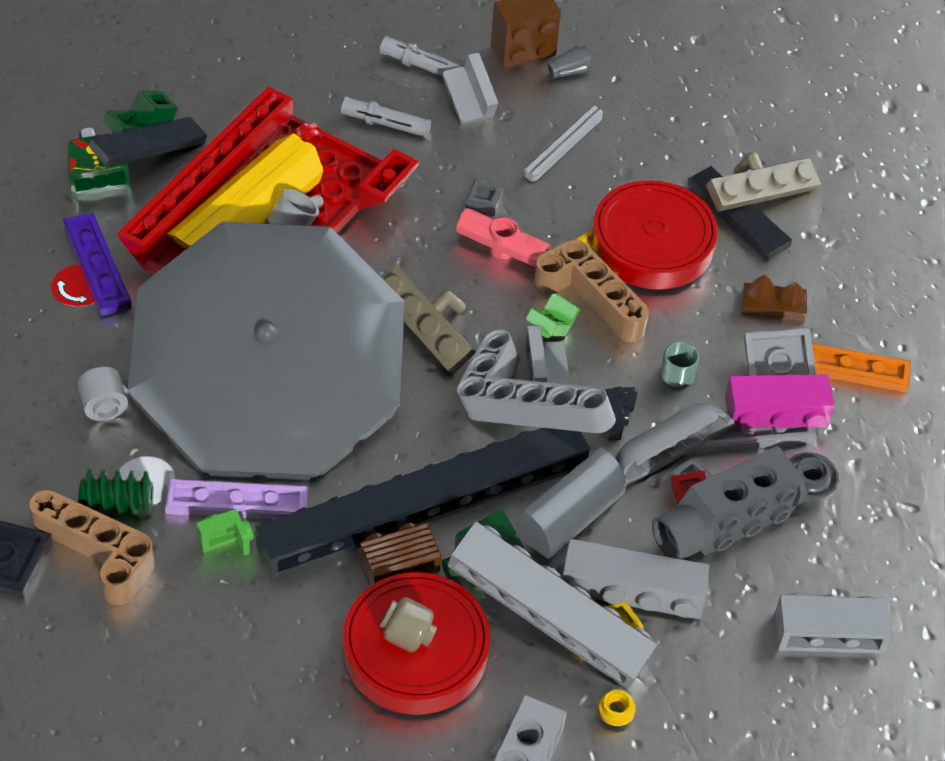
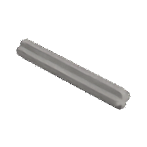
[523,106,603,182]

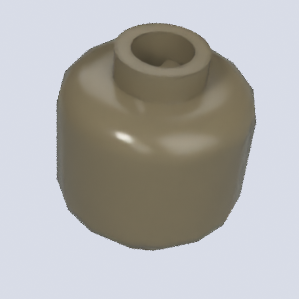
[379,597,437,652]

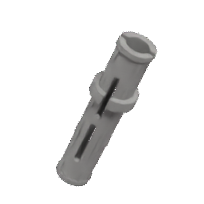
[380,36,464,76]
[341,96,431,138]

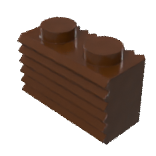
[360,522,441,585]

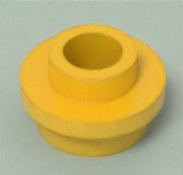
[598,690,636,726]

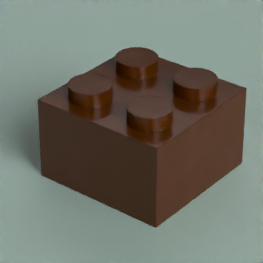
[491,0,561,67]

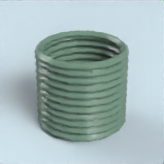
[660,342,700,388]

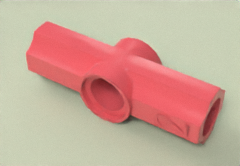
[456,208,551,268]

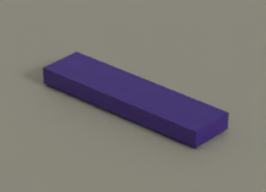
[63,213,132,316]

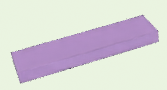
[165,479,308,520]

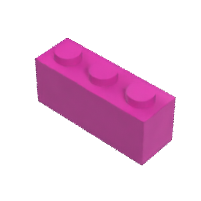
[725,375,835,429]

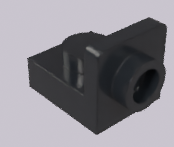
[604,387,638,441]

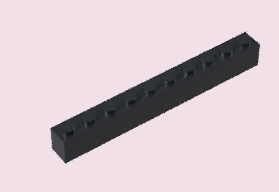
[255,428,590,579]

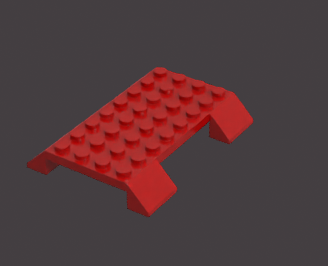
[117,86,419,276]

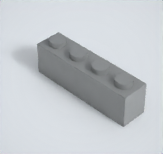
[562,539,710,619]

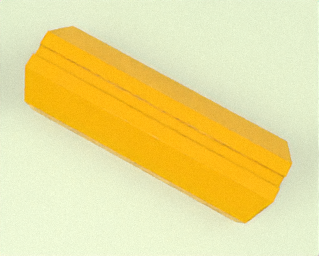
[167,133,323,248]

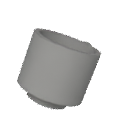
[268,189,323,226]
[77,367,128,421]

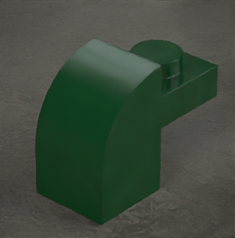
[102,91,178,134]

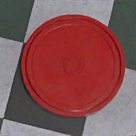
[591,180,718,289]
[343,572,490,715]

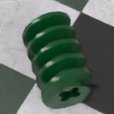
[78,468,154,516]

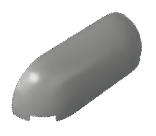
[615,403,735,488]

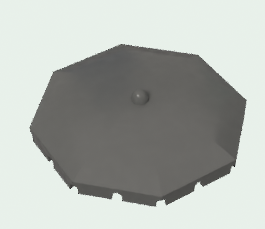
[127,222,404,481]

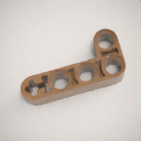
[534,240,649,342]
[29,490,155,605]

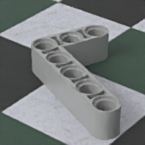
[457,329,616,433]

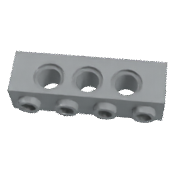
[491,695,567,761]

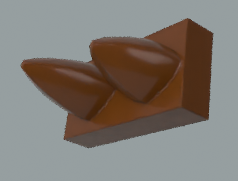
[742,274,807,322]

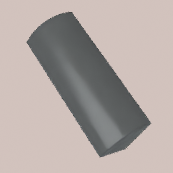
[515,447,626,559]

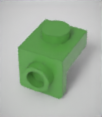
[526,294,580,338]
[196,509,254,556]

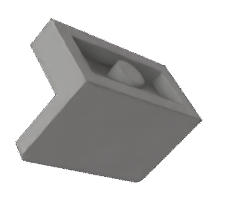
[442,52,498,124]
[525,326,570,385]

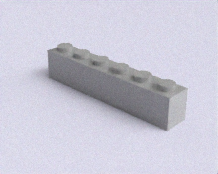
[448,522,657,690]

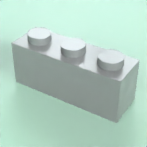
[774,593,892,654]

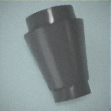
[547,45,592,79]

